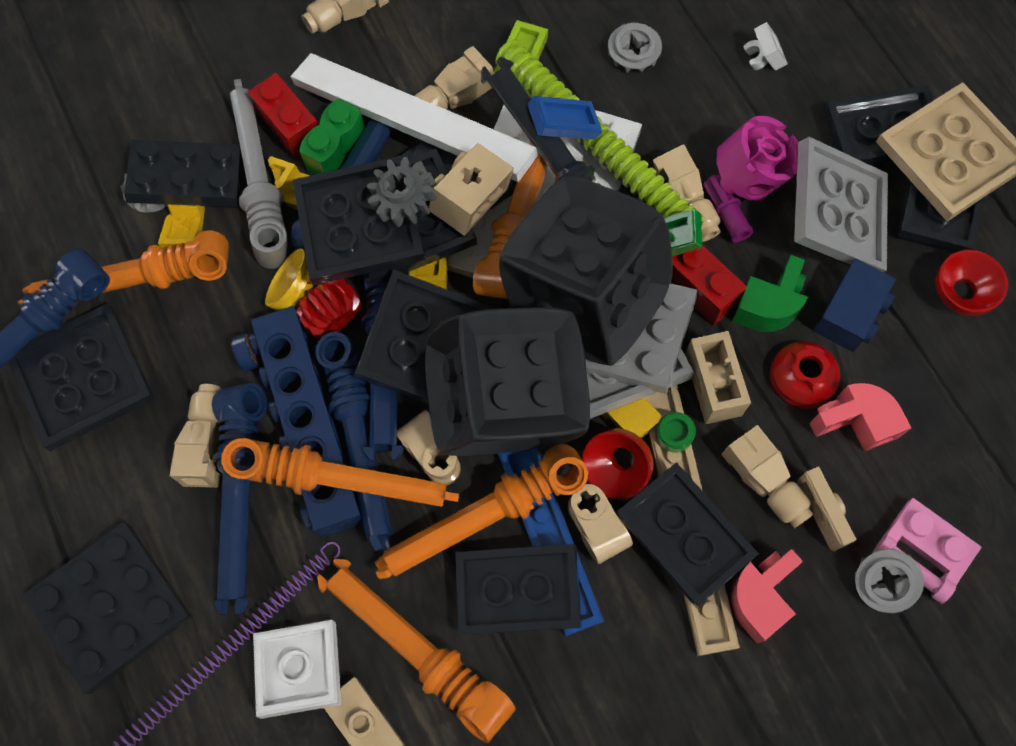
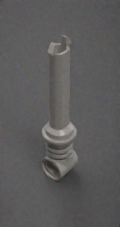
[230,79,290,269]

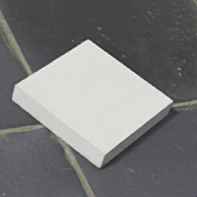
[253,620,342,719]

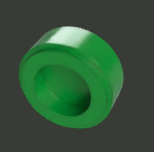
[655,412,696,453]

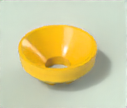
[265,248,318,311]

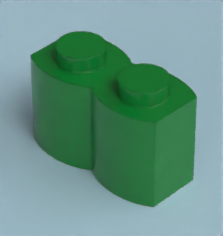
[300,98,365,175]

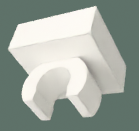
[744,22,788,71]

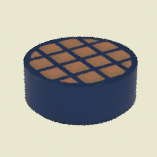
[231,333,260,372]

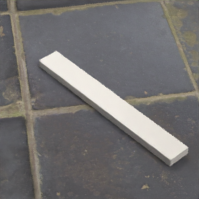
[291,53,538,182]

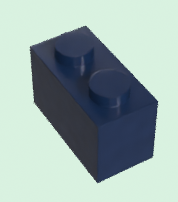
[813,258,896,352]

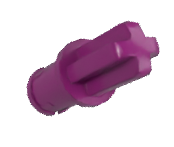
[704,175,753,243]

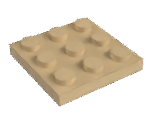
[876,82,1016,221]

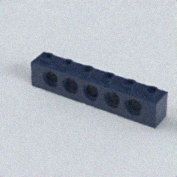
[249,306,363,538]

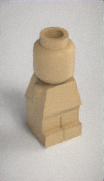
[301,0,389,34]
[414,46,493,110]
[653,144,721,242]
[170,384,222,488]
[722,425,814,529]

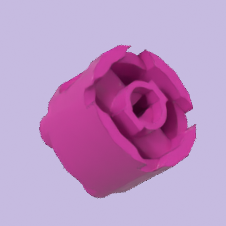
[716,116,798,200]

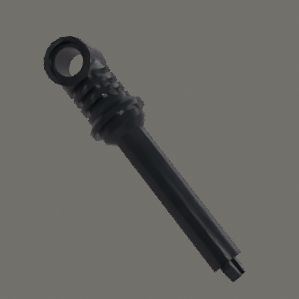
[481,57,601,185]

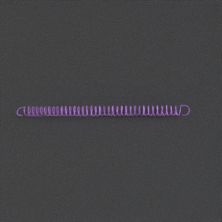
[113,542,340,746]

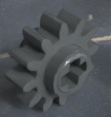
[367,157,437,227]

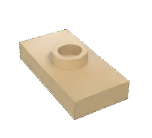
[796,467,856,551]
[324,677,405,746]

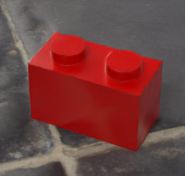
[248,73,318,161]
[671,245,747,326]

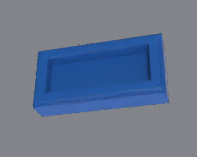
[527,96,603,139]

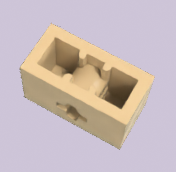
[429,143,514,236]
[685,331,751,424]

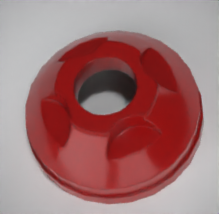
[935,250,1008,316]
[769,341,840,409]
[582,429,654,500]

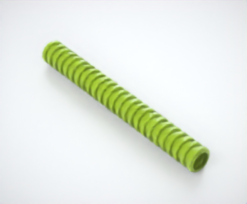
[496,39,705,224]

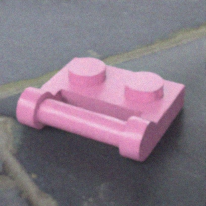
[872,498,982,604]

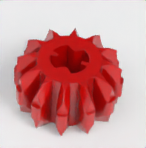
[296,279,362,339]

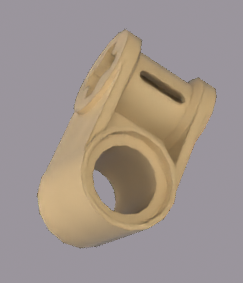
[397,410,461,485]
[568,484,633,565]

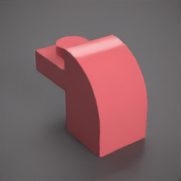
[809,383,911,451]
[730,549,803,644]

